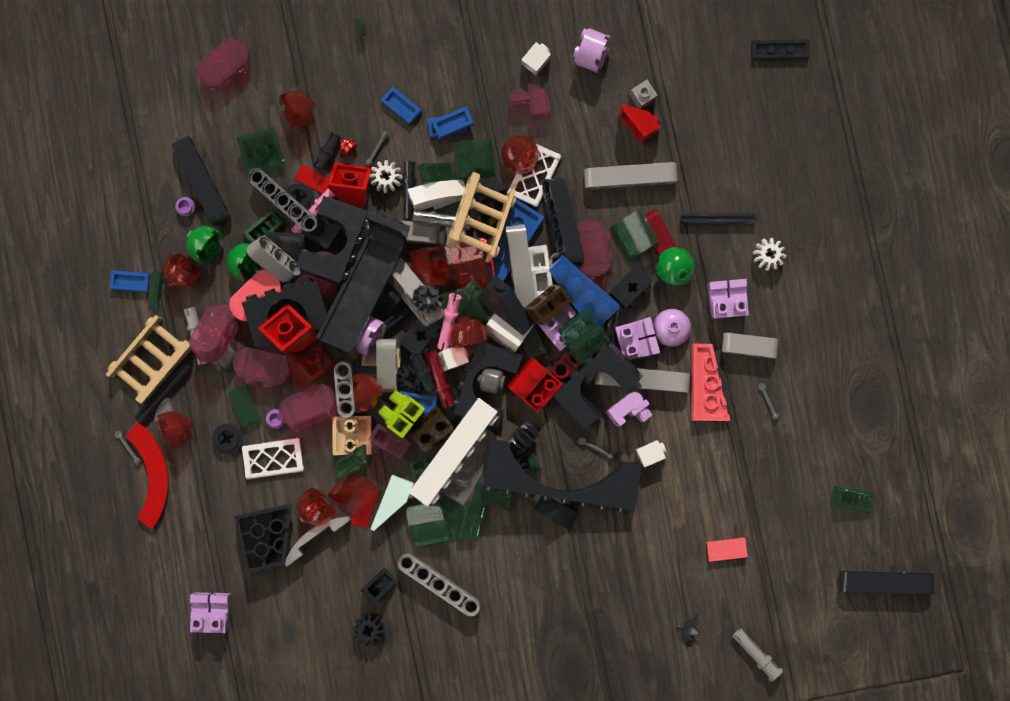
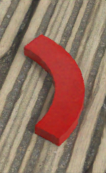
[126,421,169,529]

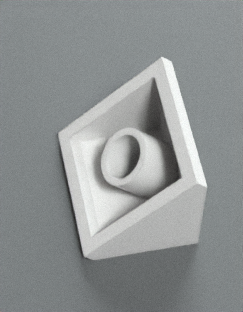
[483,314,535,353]

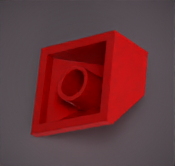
[618,104,661,144]
[327,163,372,208]
[258,304,316,353]

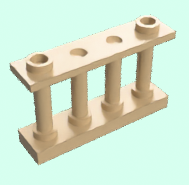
[446,172,516,263]
[106,315,193,404]

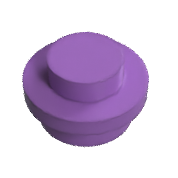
[175,197,195,216]
[266,409,286,429]

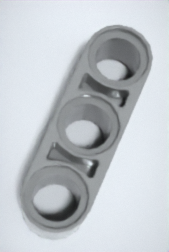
[247,236,301,283]
[722,333,779,359]
[376,339,398,393]
[334,360,356,418]

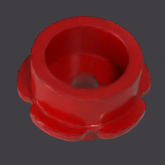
[340,138,357,156]

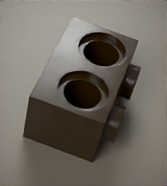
[524,284,572,325]
[408,406,454,453]

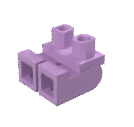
[707,279,749,319]
[538,304,589,351]
[615,317,660,360]
[605,392,652,427]
[190,592,231,633]

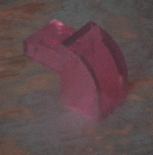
[509,84,550,118]
[368,423,411,459]

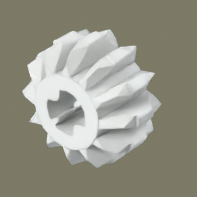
[370,160,403,193]
[753,238,786,271]

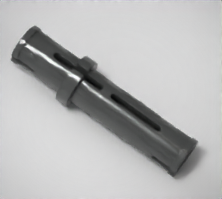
[413,210,471,230]

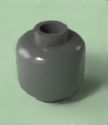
[208,341,237,371]
[477,367,506,394]

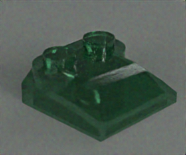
[237,127,285,175]
[454,139,496,181]

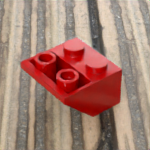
[506,357,563,413]

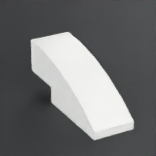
[408,180,466,211]
[528,245,552,298]

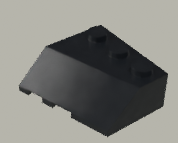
[234,503,292,574]

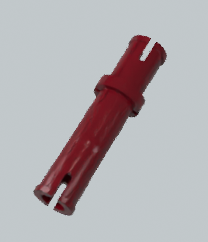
[424,351,455,409]

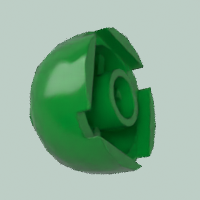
[186,225,223,265]
[227,243,262,282]
[655,247,695,286]

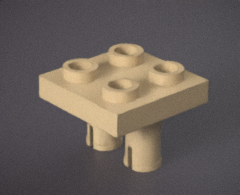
[332,416,372,455]

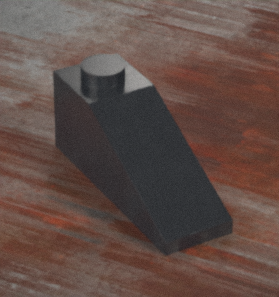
[478,276,534,335]

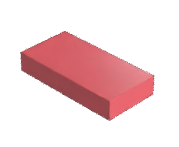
[706,537,748,562]

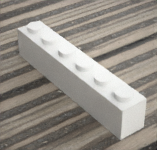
[409,398,498,507]

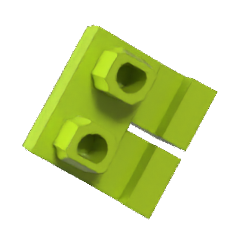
[378,390,425,438]

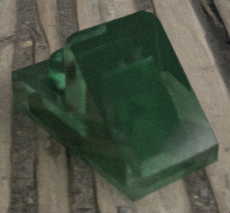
[418,163,454,184]
[336,444,367,480]

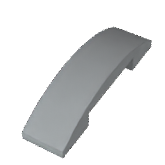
[285,516,351,567]

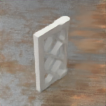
[507,142,562,207]
[242,438,304,480]

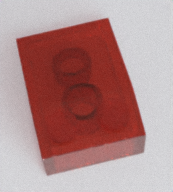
[445,238,495,303]

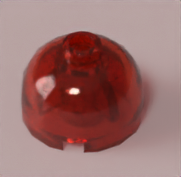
[279,90,315,130]
[501,135,540,174]
[162,252,202,288]
[449,315,488,348]
[353,373,383,412]
[157,411,192,450]
[297,488,336,526]

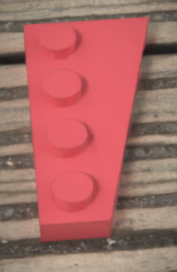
[691,344,730,421]

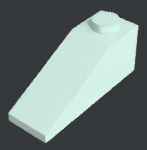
[371,474,415,531]

